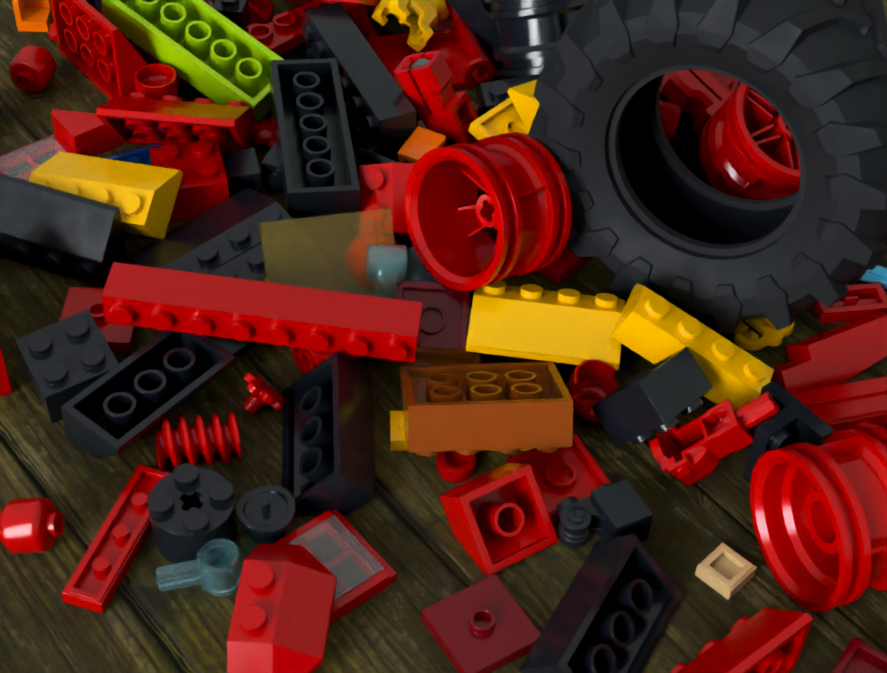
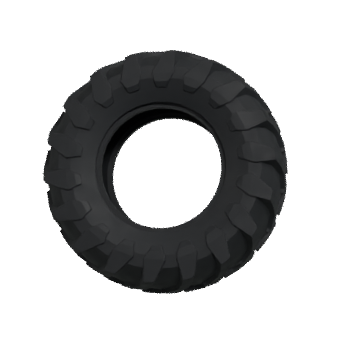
[528,0,887,334]

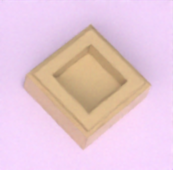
[695,542,757,600]

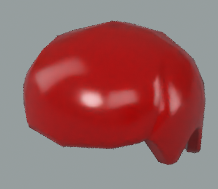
[566,359,619,422]

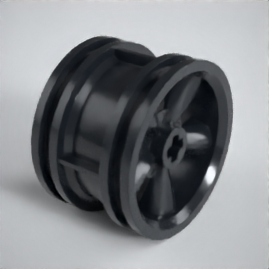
[484,0,589,77]

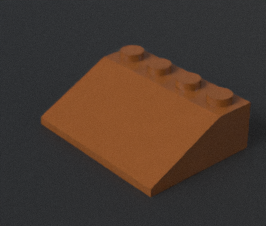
[400,362,574,457]

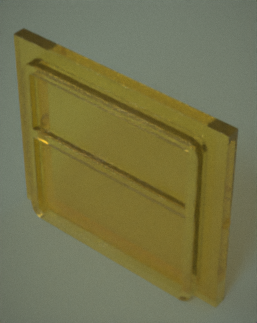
[259,208,399,299]

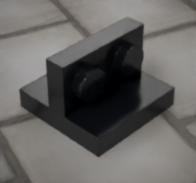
[743,380,834,484]

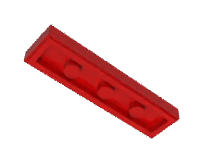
[61,464,171,614]

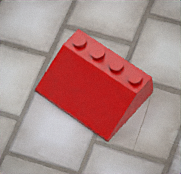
[50,0,147,99]
[96,92,255,152]

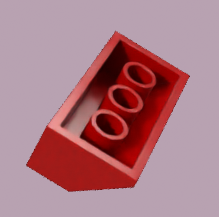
[670,608,814,673]

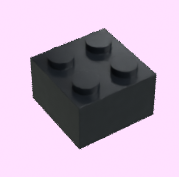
[14,309,119,424]
[591,347,713,447]

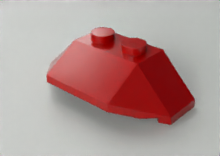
[227,543,337,673]

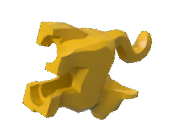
[371,0,449,53]

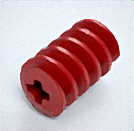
[156,412,242,470]

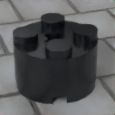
[148,463,237,566]

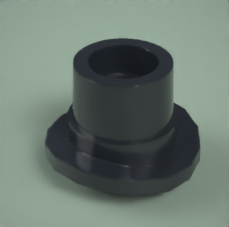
[236,485,296,544]

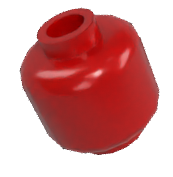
[8,45,57,93]
[0,497,65,554]

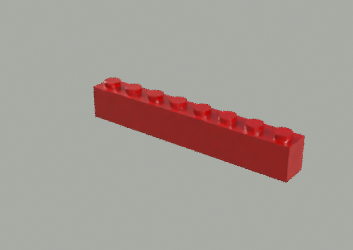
[101,262,423,363]

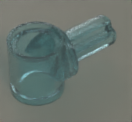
[365,244,407,299]
[155,538,241,596]

